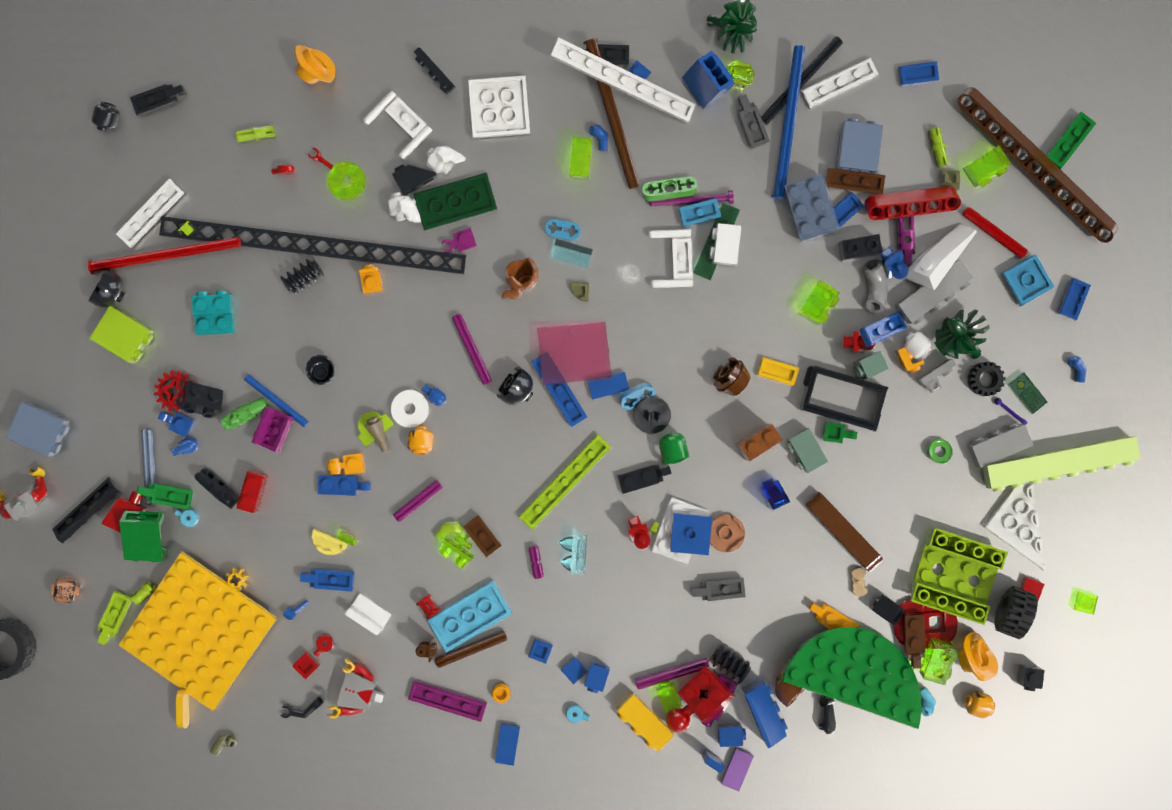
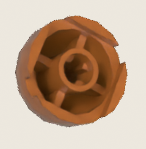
[775,671,804,708]

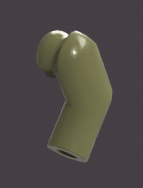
[210,734,237,756]

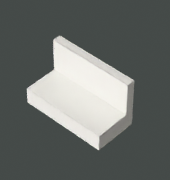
[345,593,392,636]

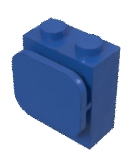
[682,51,734,109]

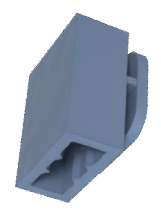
[836,118,883,174]
[5,402,69,457]

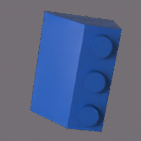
[741,680,788,749]

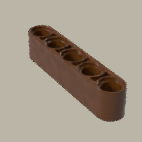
[805,492,883,573]

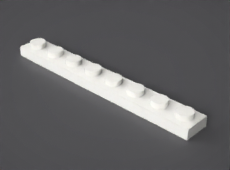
[549,37,696,123]

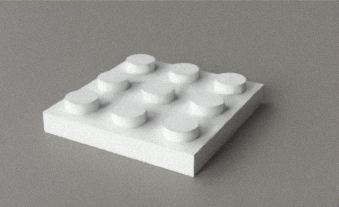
[468,76,530,139]

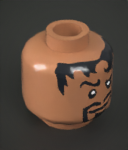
[50,578,80,604]

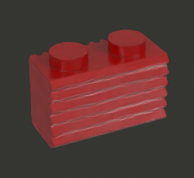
[236,471,269,513]

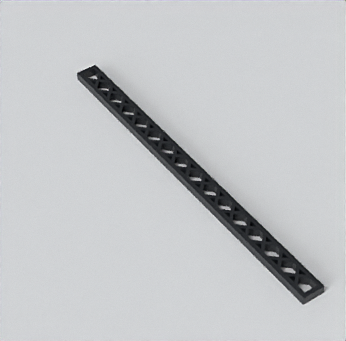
[159,216,467,275]

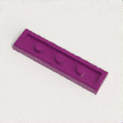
[408,680,487,722]

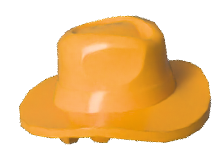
[294,45,335,85]
[958,632,998,681]

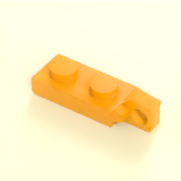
[808,602,861,629]

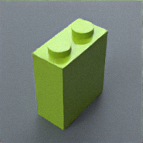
[89,306,154,363]

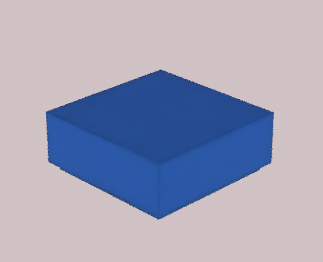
[528,638,553,664]
[561,657,588,685]

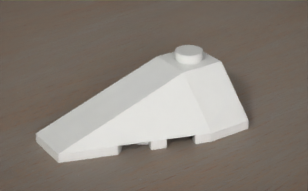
[905,224,976,290]

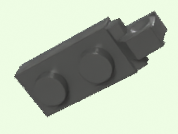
[737,94,770,149]
[691,577,746,601]

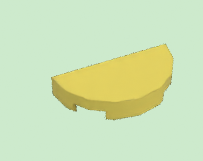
[311,529,349,555]

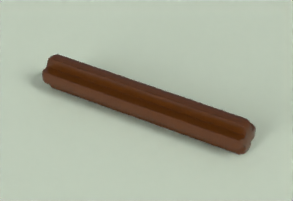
[435,631,507,668]

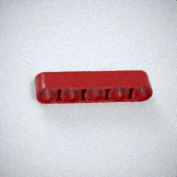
[864,186,961,220]

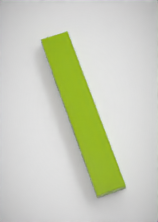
[519,434,611,530]

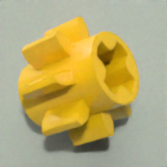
[225,567,250,591]

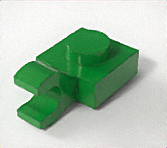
[823,422,858,443]

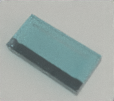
[551,239,593,268]

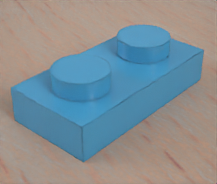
[679,198,721,227]

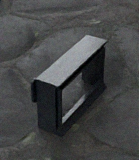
[799,366,889,432]

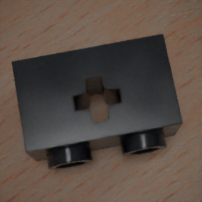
[838,234,883,262]

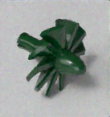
[706,0,758,54]
[934,310,990,359]

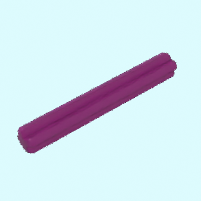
[452,314,492,385]
[635,658,709,690]

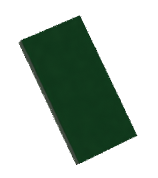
[413,172,498,231]

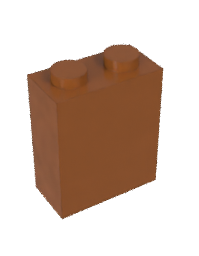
[735,424,783,461]

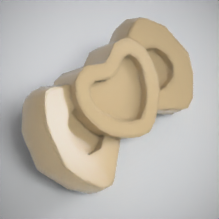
[850,567,868,597]

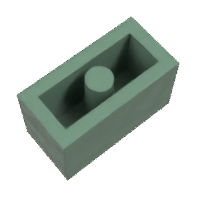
[853,351,889,379]
[787,428,828,473]

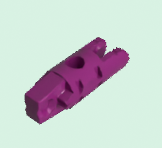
[897,216,915,264]

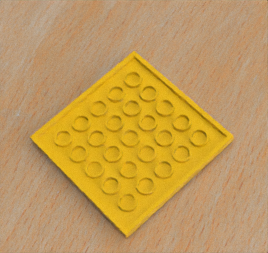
[119,552,277,711]

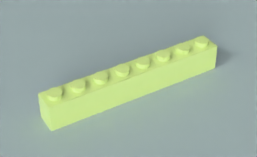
[982,436,1141,491]

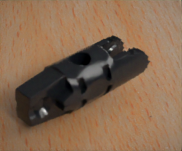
[194,467,239,509]

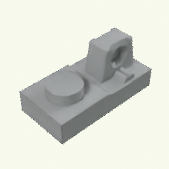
[917,359,956,393]

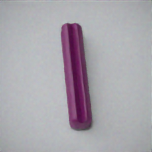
[393,480,442,522]

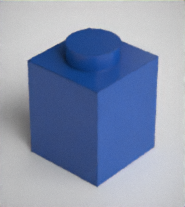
[584,662,610,693]
[717,723,746,747]

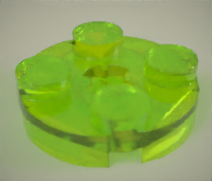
[327,161,366,201]

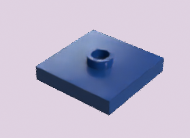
[670,513,712,555]

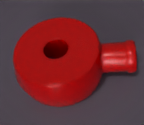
[271,165,295,175]
[313,634,334,657]

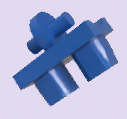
[880,247,908,279]

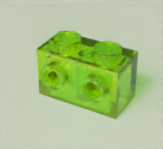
[797,280,840,326]
[919,638,958,685]

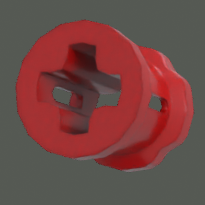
[416,594,441,619]

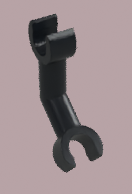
[280,697,324,718]

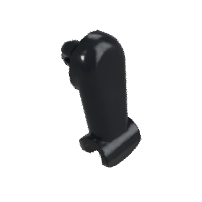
[818,697,836,734]

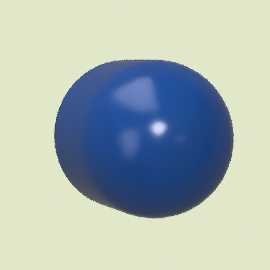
[421,384,446,406]
[171,437,198,456]

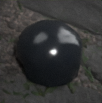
[305,354,335,385]

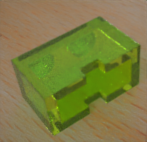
[569,137,592,180]
[962,145,1011,187]

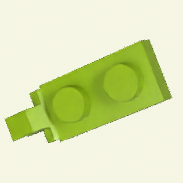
[97,591,132,645]

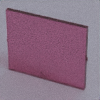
[537,322,612,385]

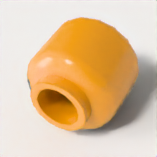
[407,426,433,455]
[965,691,995,719]

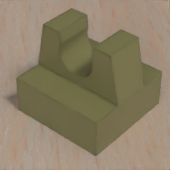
[939,170,960,191]

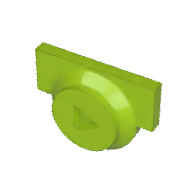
[358,412,394,447]

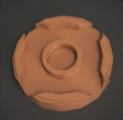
[710,514,745,552]

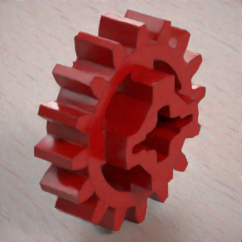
[154,370,195,412]

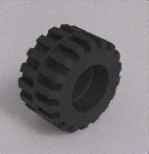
[994,586,1038,639]

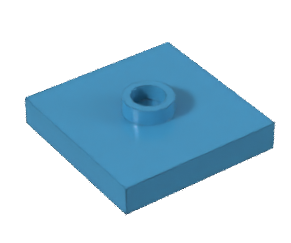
[1001,254,1054,306]

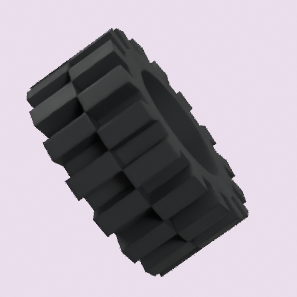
[968,362,1006,396]

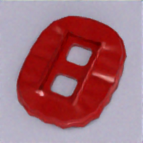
[894,599,958,649]

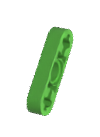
[642,176,697,202]

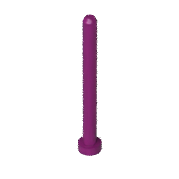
[649,190,734,207]

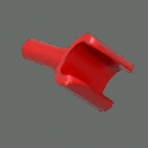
[308,148,334,170]

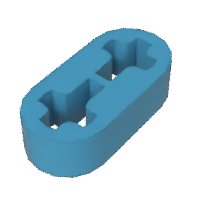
[545,219,581,241]
[619,382,655,410]

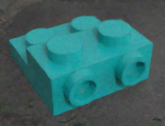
[191,291,235,335]

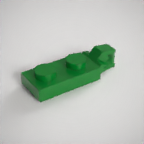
[136,483,193,510]

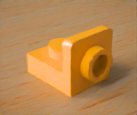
[358,265,383,294]
[894,347,924,373]

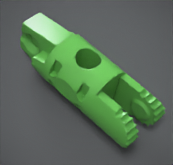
[220,397,268,430]

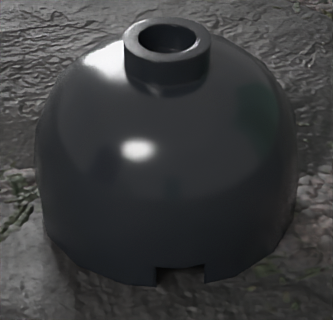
[88,268,125,307]
[497,366,533,406]

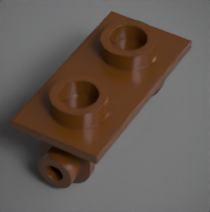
[415,637,437,662]

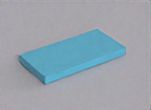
[427,580,512,653]

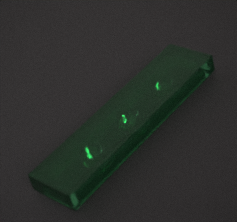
[693,203,740,281]

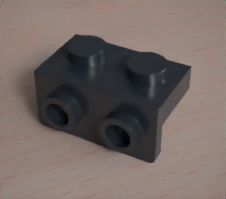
[178,381,223,418]

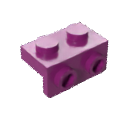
[252,407,294,453]

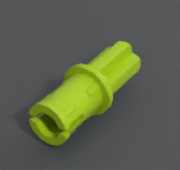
[236,124,275,142]

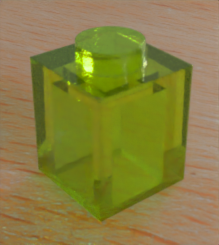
[656,681,683,713]

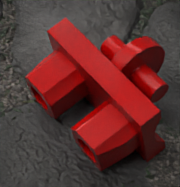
[843,332,876,353]
[628,516,651,550]

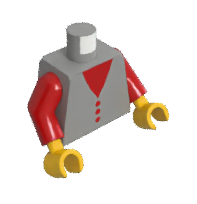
[0,465,48,521]
[327,659,385,719]

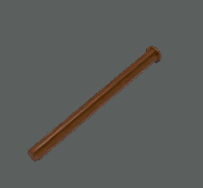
[583,38,640,189]

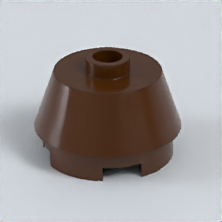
[713,357,751,396]

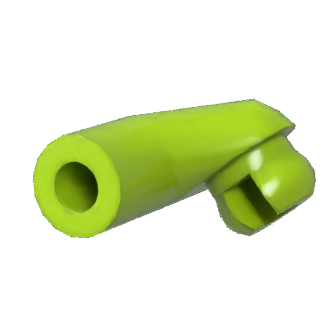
[434,522,463,541]

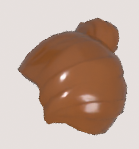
[501,257,538,299]

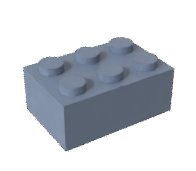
[785,174,840,242]

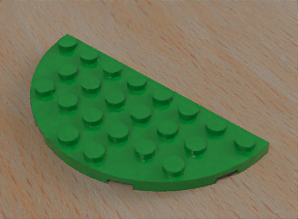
[780,627,922,729]

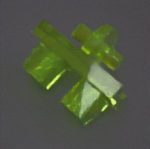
[439,534,475,568]

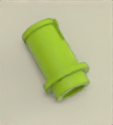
[130,581,156,605]

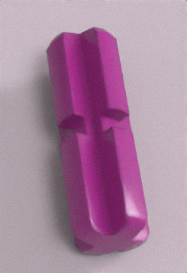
[528,546,544,579]

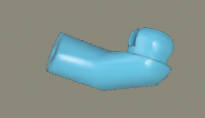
[920,687,936,717]

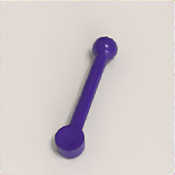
[994,398,1028,425]

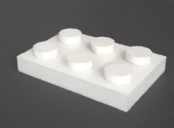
[651,497,707,565]

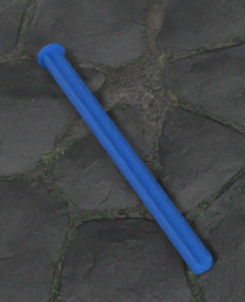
[771,45,805,199]

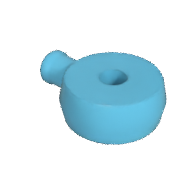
[174,509,198,527]
[566,705,590,723]

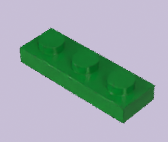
[1046,112,1096,169]

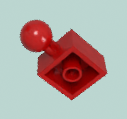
[666,666,735,733]

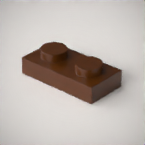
[463,515,502,557]

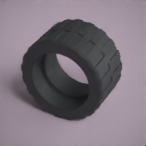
[0,618,37,680]

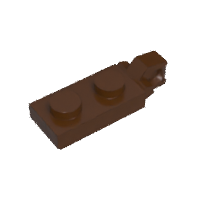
[903,614,926,669]

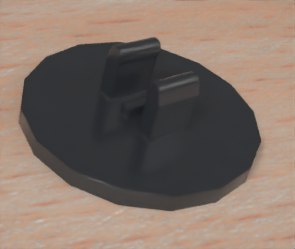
[633,397,671,434]

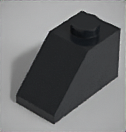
[392,164,438,196]

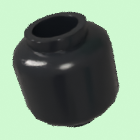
[92,102,120,132]

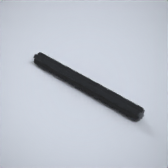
[761,36,843,125]

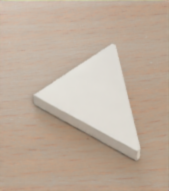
[984,481,1046,571]

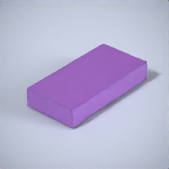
[721,748,754,791]

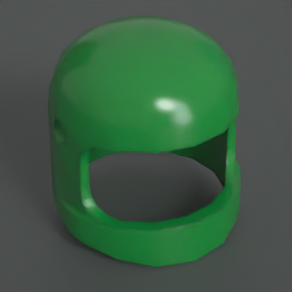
[659,433,690,465]

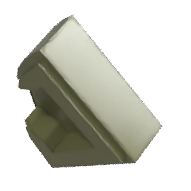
[570,282,589,302]

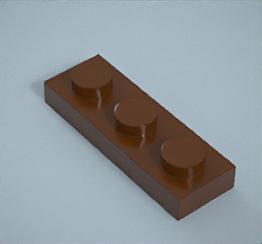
[826,168,886,195]

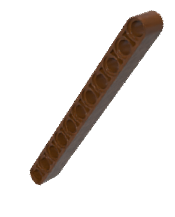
[958,87,1118,243]

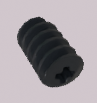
[280,256,324,295]
[708,644,751,684]

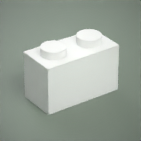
[710,223,741,266]

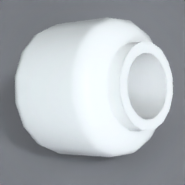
[904,332,933,360]

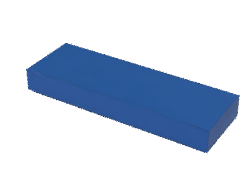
[859,311,907,347]

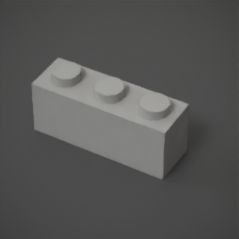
[967,422,1034,468]

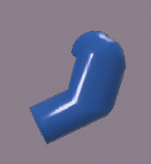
[589,124,608,151]
[1068,356,1087,383]

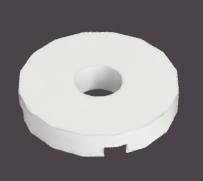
[391,390,429,428]

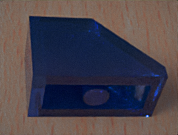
[759,478,790,510]

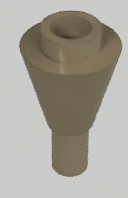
[364,416,389,452]

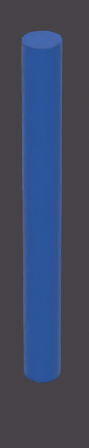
[244,374,309,427]

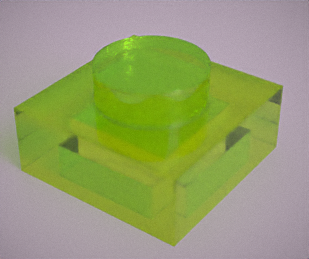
[1073,591,1099,615]

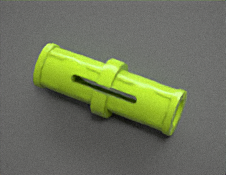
[928,127,950,167]

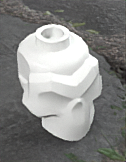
[425,145,466,175]
[386,192,421,223]

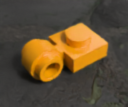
[326,453,365,475]

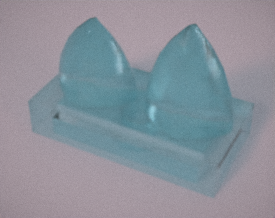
[559,535,588,575]

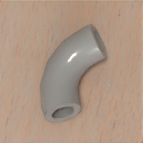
[864,259,888,313]

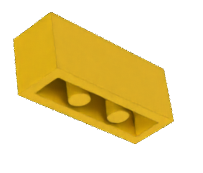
[617,692,674,752]

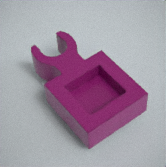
[441,228,477,253]

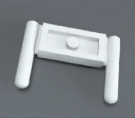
[363,90,432,159]
[649,229,693,288]

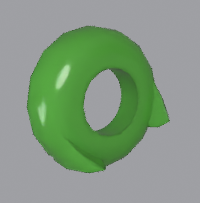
[927,439,953,464]

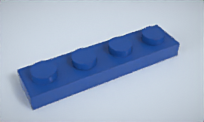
[531,352,587,427]

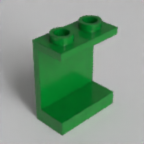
[120,511,167,562]

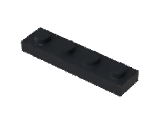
[52,477,119,544]

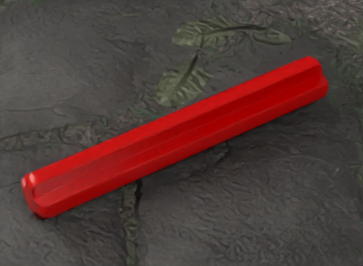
[962,207,1028,258]

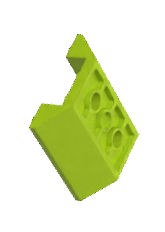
[910,528,1008,625]

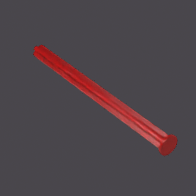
[88,237,241,275]

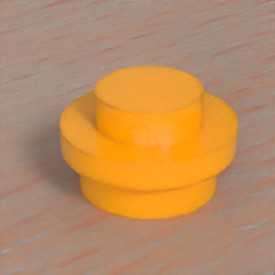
[491,683,511,703]

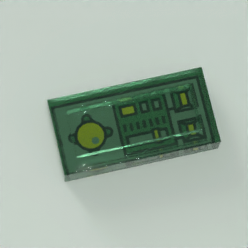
[1008,372,1048,414]

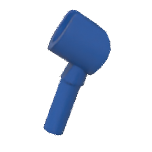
[283,600,309,620]

